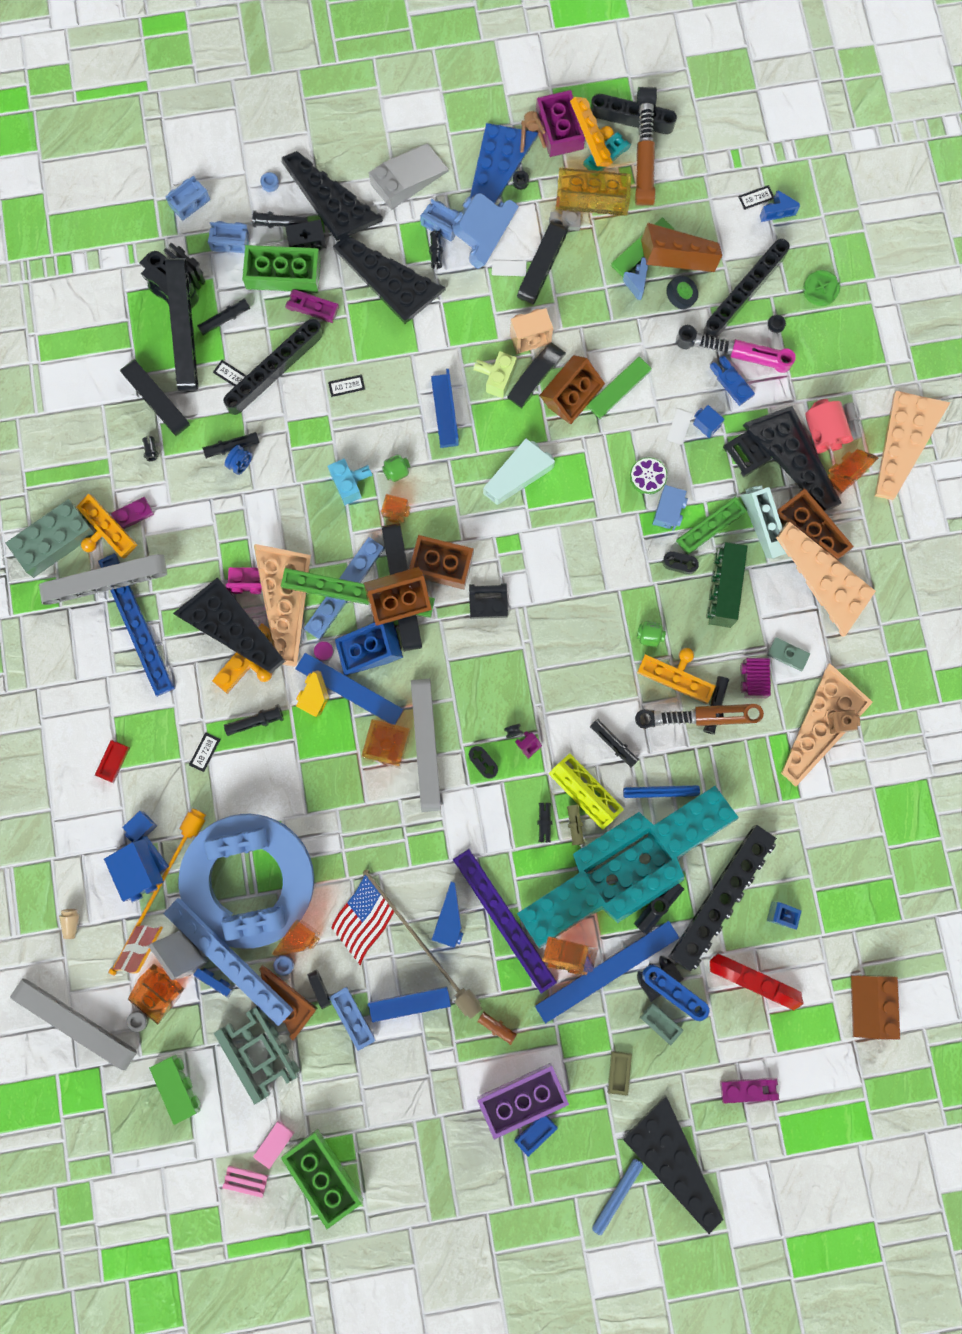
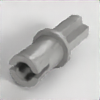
[843,402,862,440]

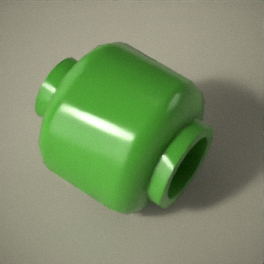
[382,454,411,482]
[637,621,666,647]

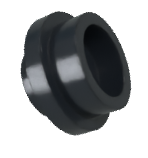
[767,315,786,333]

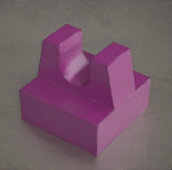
[515,731,542,759]

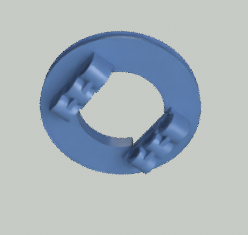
[178,814,314,949]

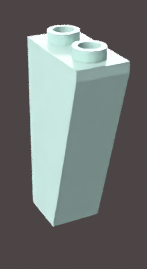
[483,439,555,505]
[741,485,786,558]

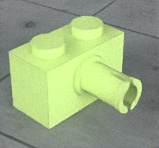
[474,351,517,398]

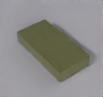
[607,1051,632,1096]

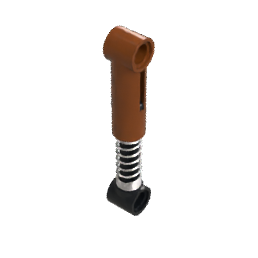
[635,87,657,206]
[635,704,764,729]

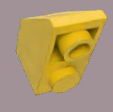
[296,671,329,717]

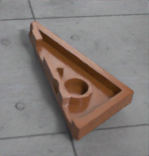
[259,965,318,1041]

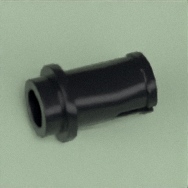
[142,436,159,462]

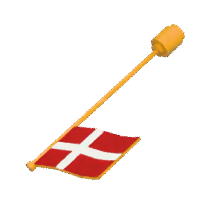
[108,808,206,976]

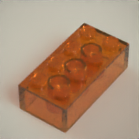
[543,936,598,975]

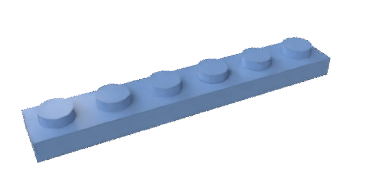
[304,537,385,640]

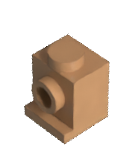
[828,710,860,734]

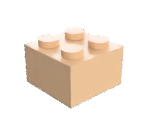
[510,308,553,354]

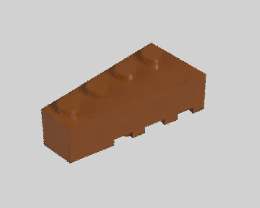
[641,223,722,272]
[777,489,854,560]

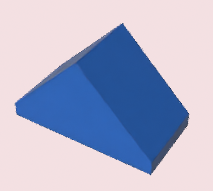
[767,902,802,930]

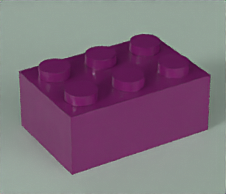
[536,90,585,157]

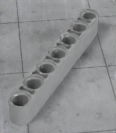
[39,554,167,605]
[411,678,441,812]
[10,978,137,1071]

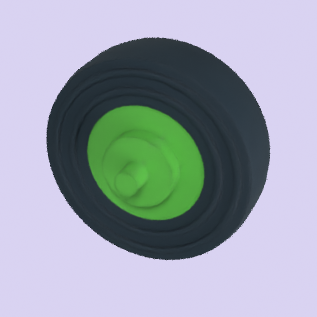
[666,275,698,309]

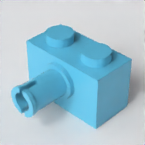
[327,458,372,505]

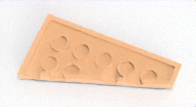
[875,391,950,500]
[776,522,876,637]
[254,544,311,667]
[781,663,873,786]

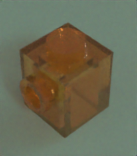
[381,494,411,523]

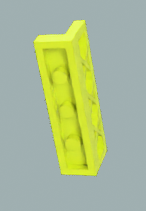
[548,753,624,830]

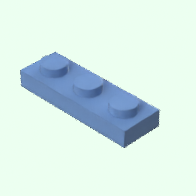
[329,987,376,1051]

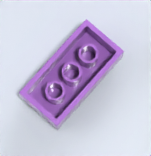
[477,1063,569,1140]

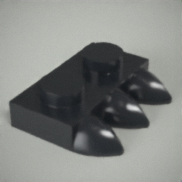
[637,956,684,1002]

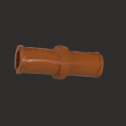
[477,1011,517,1045]

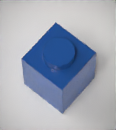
[693,405,725,438]
[122,811,157,842]

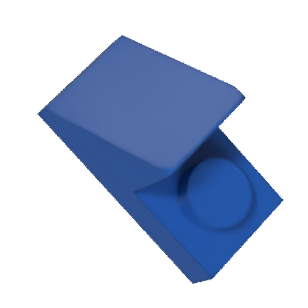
[760,191,800,222]

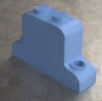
[453,194,519,269]

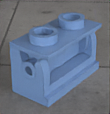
[165,175,210,221]
[420,199,459,242]
[208,221,249,253]
[652,485,688,531]

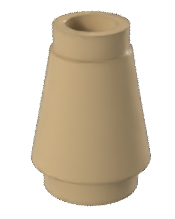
[59,909,80,939]

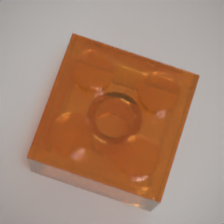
[361,719,411,769]

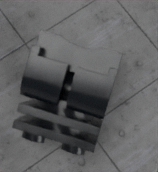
[139,243,205,309]

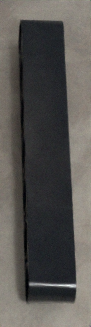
[703,239,790,338]
[165,258,198,391]
[223,319,323,415]
[381,523,422,652]

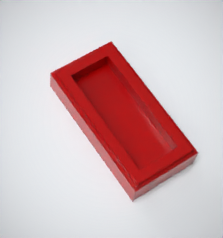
[95,740,130,783]

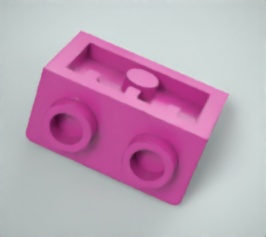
[226,567,262,594]

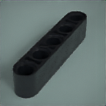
[590,94,677,134]
[517,221,568,305]
[120,359,190,436]

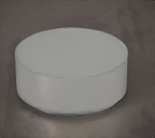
[126,1011,148,1032]

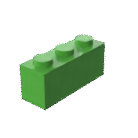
[149,1055,201,1125]

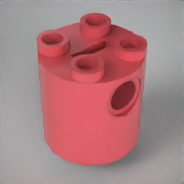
[805,399,854,454]

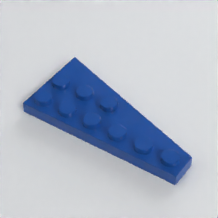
[470,123,538,204]

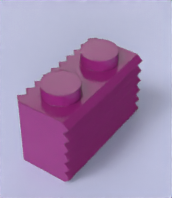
[740,658,771,698]

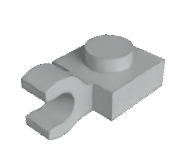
[549,210,580,231]

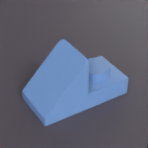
[623,258,648,300]

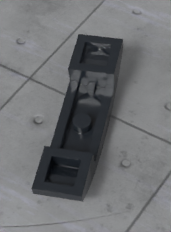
[507,342,566,409]

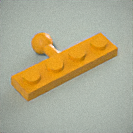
[570,97,614,167]
[76,494,137,559]
[212,623,272,694]
[637,648,716,704]

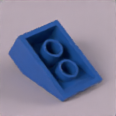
[335,621,403,675]
[432,882,464,948]

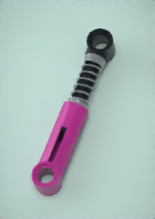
[676,325,796,373]

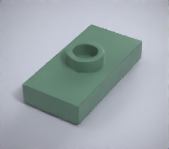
[767,637,810,672]
[640,1002,684,1046]

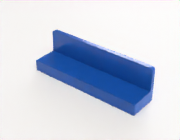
[431,369,459,448]
[367,986,451,1023]

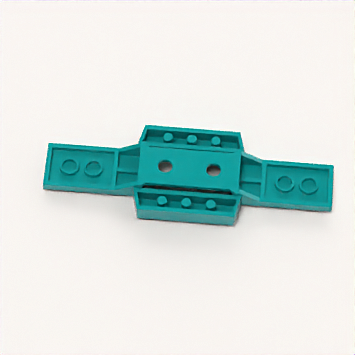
[517,786,738,948]

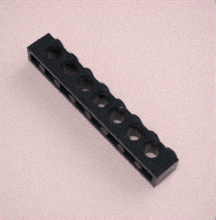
[668,825,777,971]

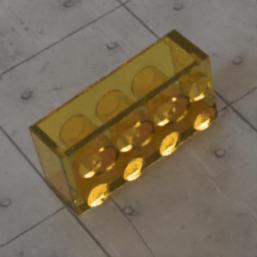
[555,168,631,216]

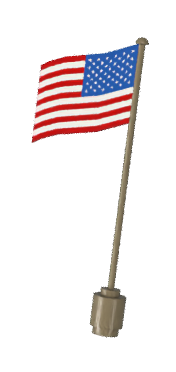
[331,870,482,1019]

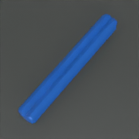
[623,785,700,798]

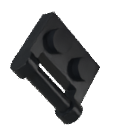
[723,431,772,478]
[469,583,508,619]

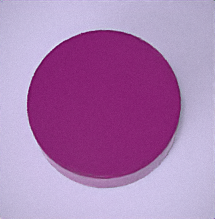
[314,641,334,661]

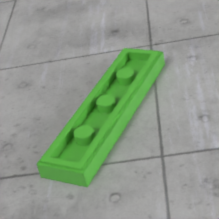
[611,217,675,277]
[587,357,652,419]
[676,496,747,555]

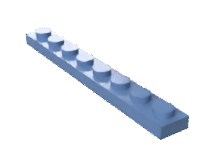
[163,898,293,1026]

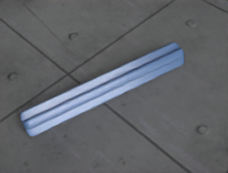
[592,1159,643,1236]

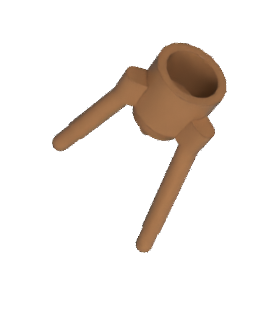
[520,111,546,153]

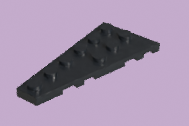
[281,151,383,241]
[333,236,446,324]
[743,406,842,511]
[173,577,286,673]
[622,1095,724,1234]

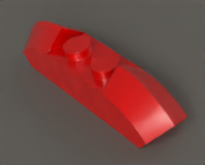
[710,953,804,1011]

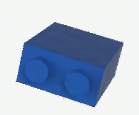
[104,839,164,903]

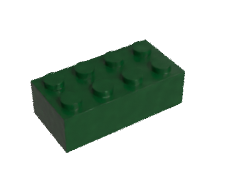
[706,542,748,628]

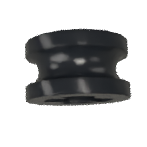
[513,171,529,190]
[504,724,523,738]

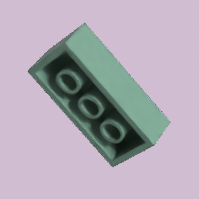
[5,499,95,578]

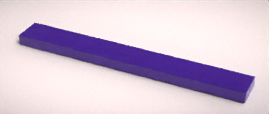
[453,849,557,993]

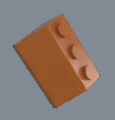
[539,355,605,424]
[363,567,432,626]
[851,975,900,1040]

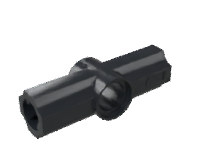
[633,884,684,935]

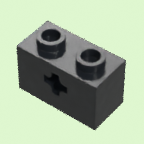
[285,219,327,251]

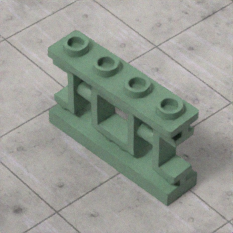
[214,1006,300,1105]

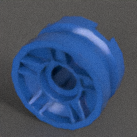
[224,445,252,475]

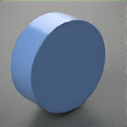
[260,172,279,192]
[273,955,294,976]

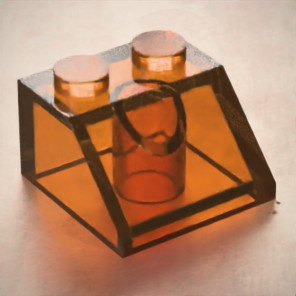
[828,449,879,494]
[272,919,320,956]
[127,964,184,1024]

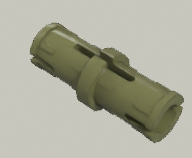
[567,805,585,846]

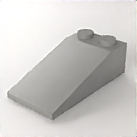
[369,143,449,210]
[148,931,209,980]

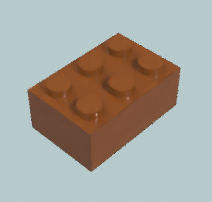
[409,535,474,590]

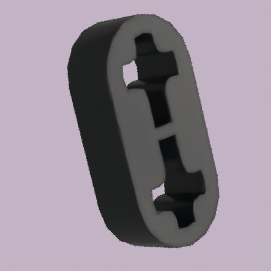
[662,551,699,575]
[469,746,498,779]
[307,969,332,1009]

